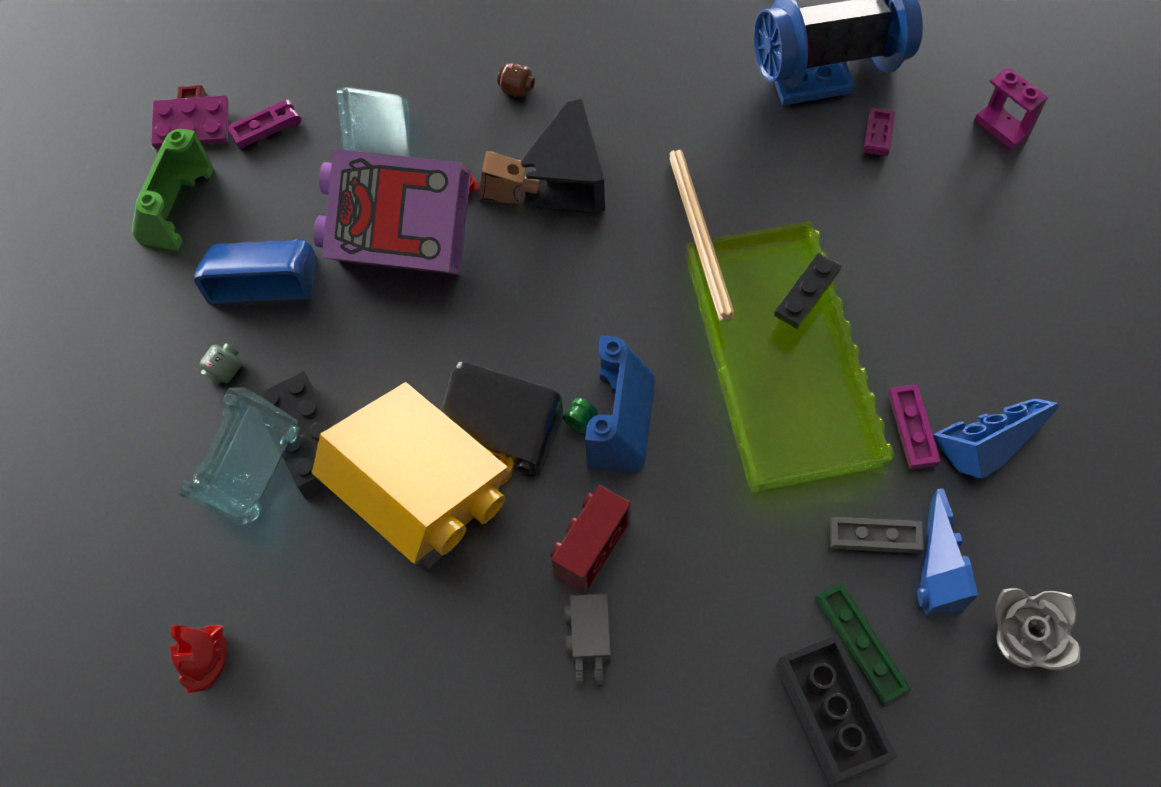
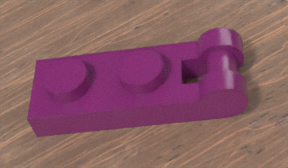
[227,100,301,149]

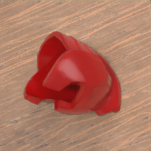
[170,625,226,693]

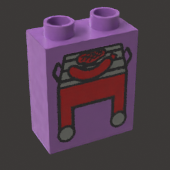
[313,149,471,275]

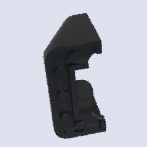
[440,362,564,475]

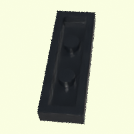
[774,252,842,330]

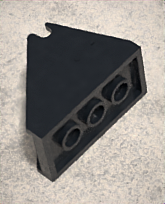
[521,99,606,213]

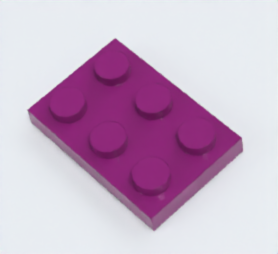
[151,95,229,149]

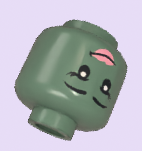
[200,343,242,385]

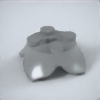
[995,588,1081,670]

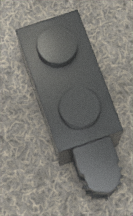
[565,594,611,685]

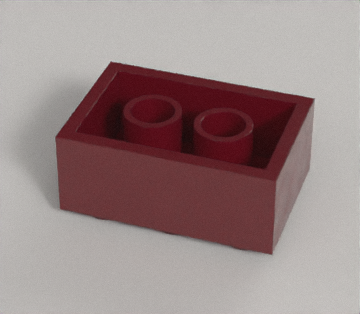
[550,485,631,595]

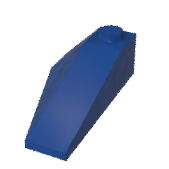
[933,398,1059,478]
[917,489,978,616]

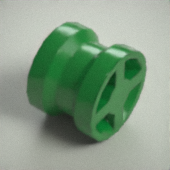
[563,398,598,433]

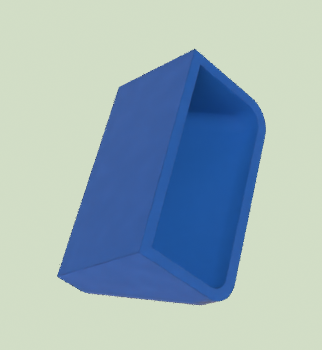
[194,239,315,304]

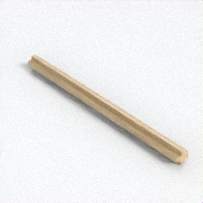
[670,150,734,322]

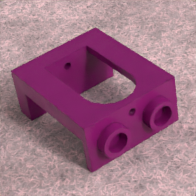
[974,67,1048,150]

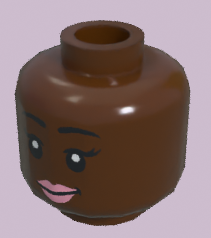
[497,62,535,98]

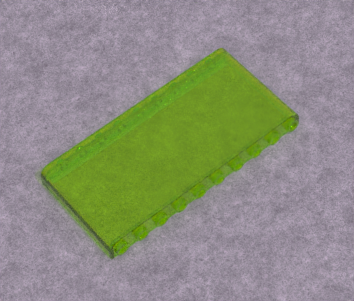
[686,220,894,493]

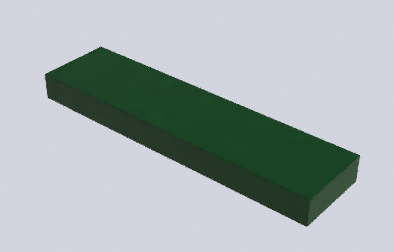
[815,582,911,707]

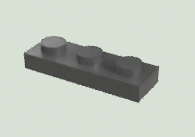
[830,517,924,554]

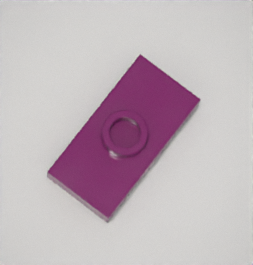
[863,107,895,156]

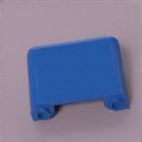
[585,335,655,472]

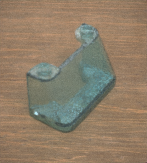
[336,86,410,157]
[178,387,300,526]

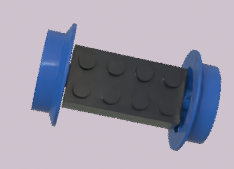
[753,0,923,89]

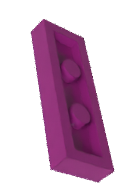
[888,384,941,470]

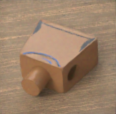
[479,151,539,204]

